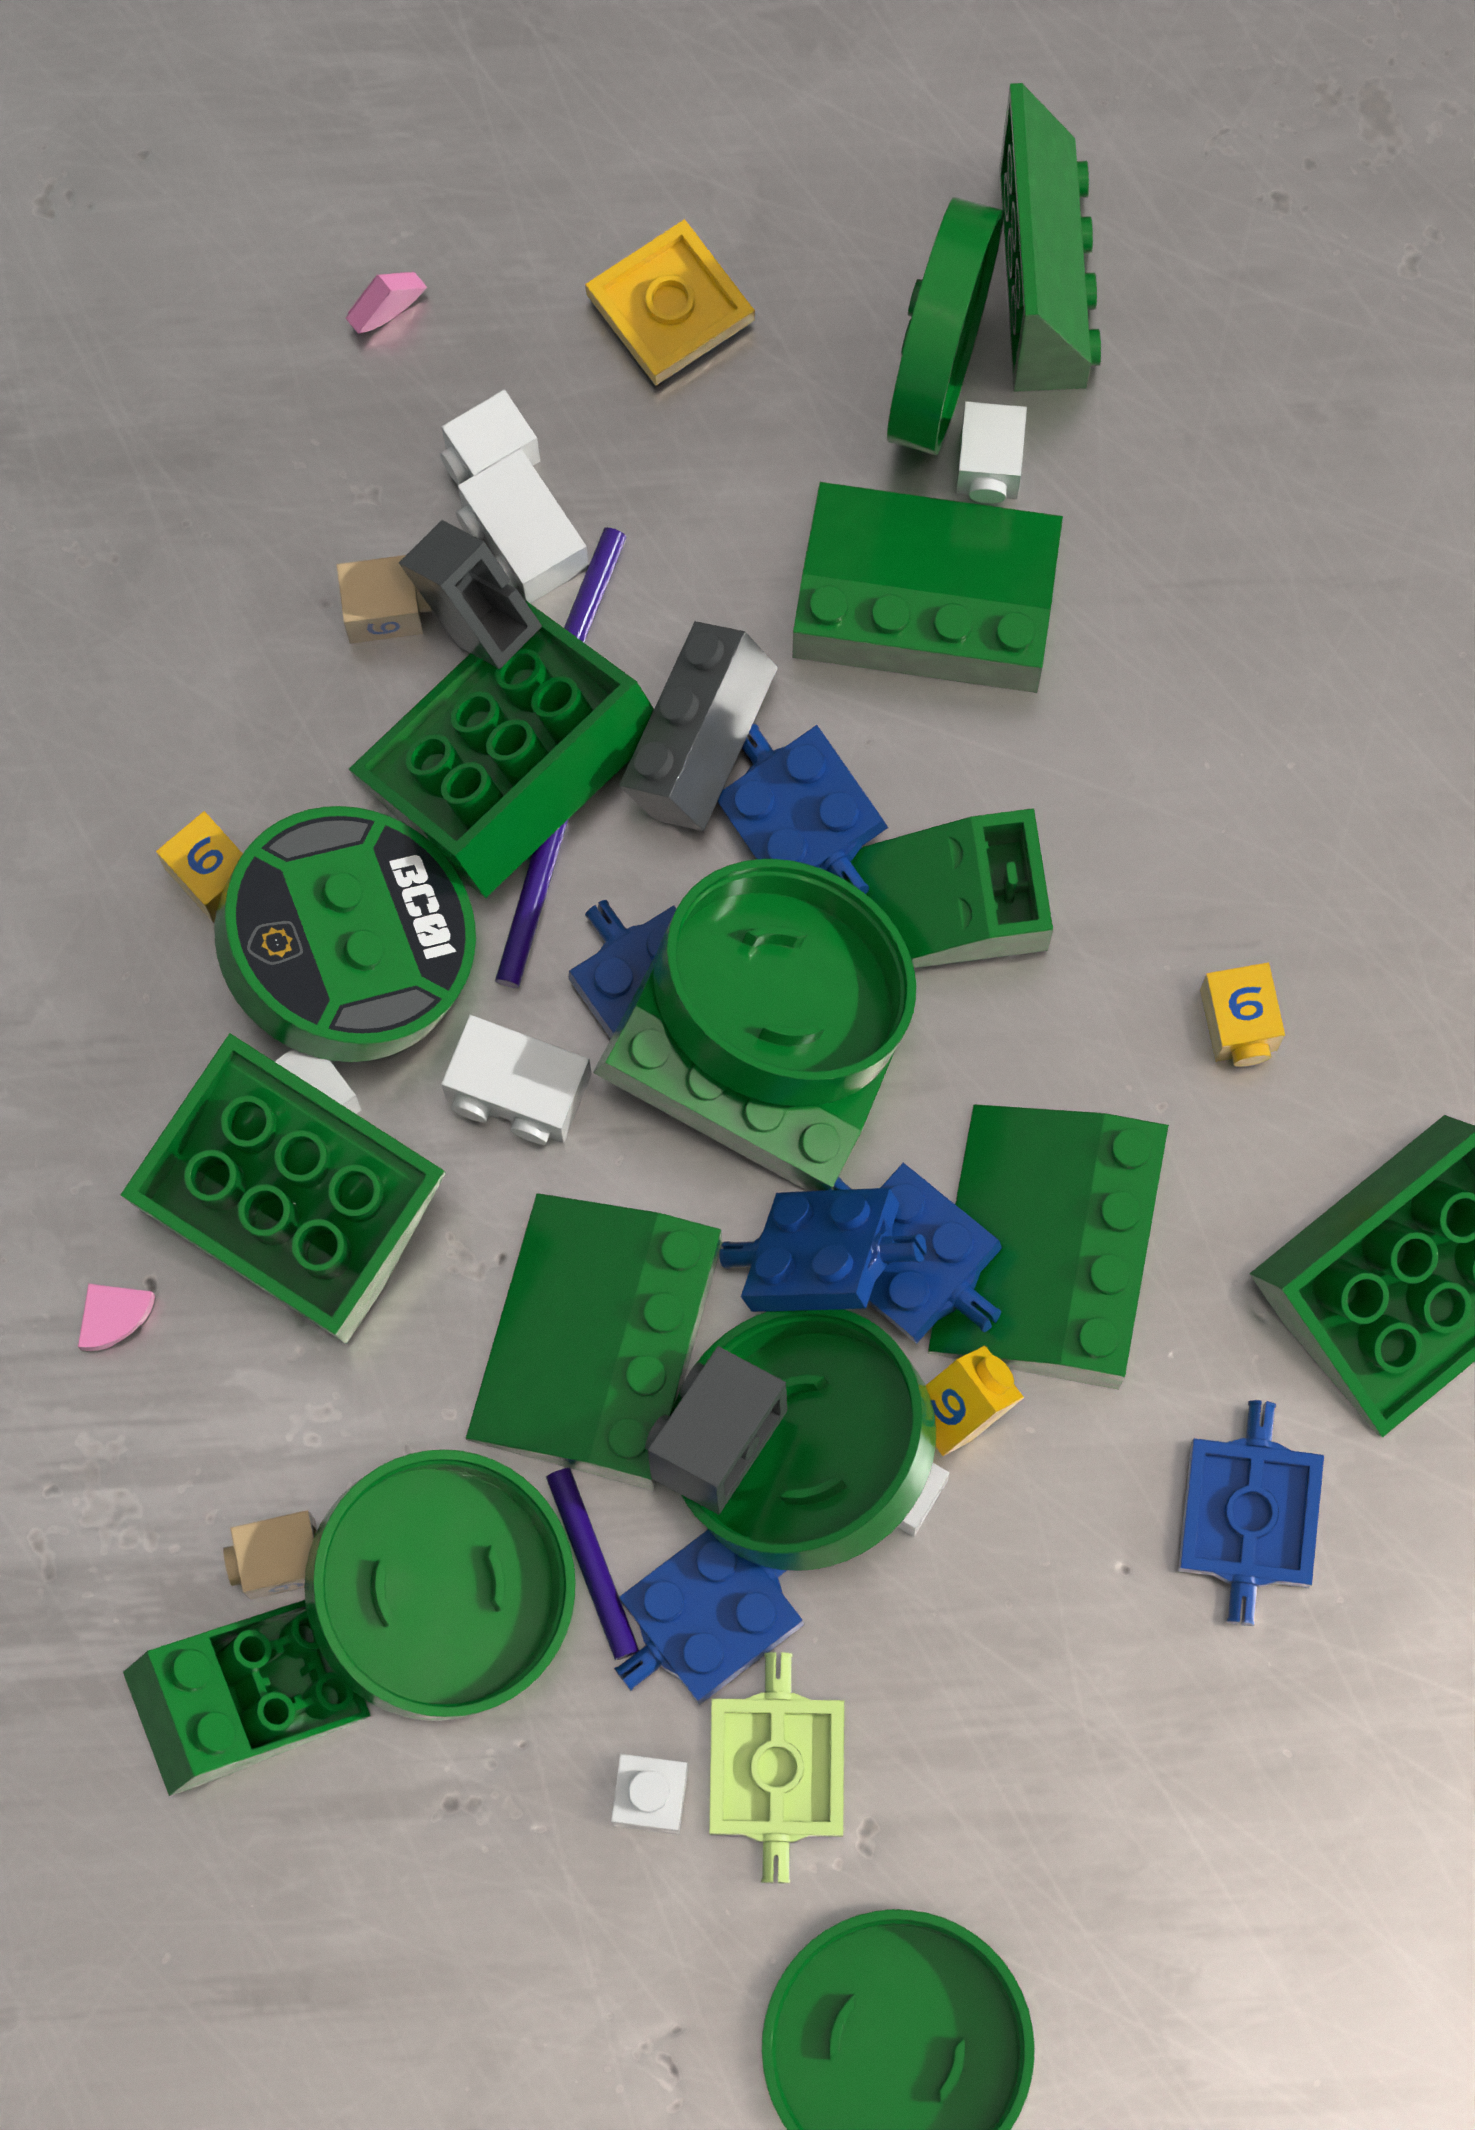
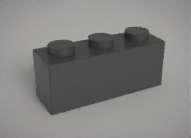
[619,621,778,831]

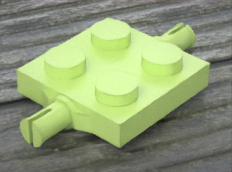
[709,1652,844,1883]

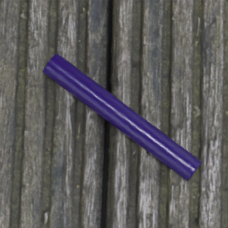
[564,527,627,643]
[495,820,568,989]
[546,1467,639,1661]

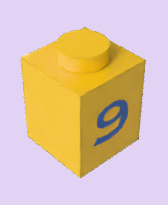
[156,811,243,923]
[1200,962,1285,1067]
[925,1346,1024,1456]

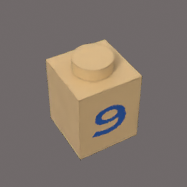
[336,555,432,644]
[223,1510,317,1600]

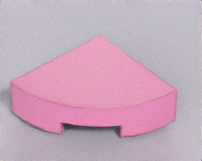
[346,272,427,334]
[78,1284,155,1351]

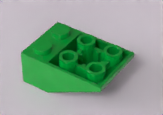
[847,808,1053,968]
[123,1600,371,1796]

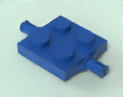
[717,724,888,894]
[568,900,676,1039]
[829,1162,1002,1344]
[719,1188,927,1312]
[1178,1400,1324,1626]
[614,1530,804,1705]

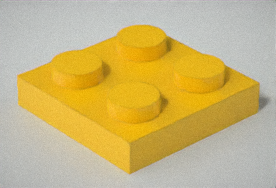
[585,219,755,386]

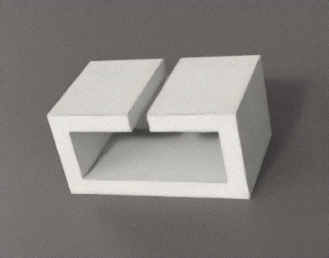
[456,448,589,603]
[441,1015,592,1145]

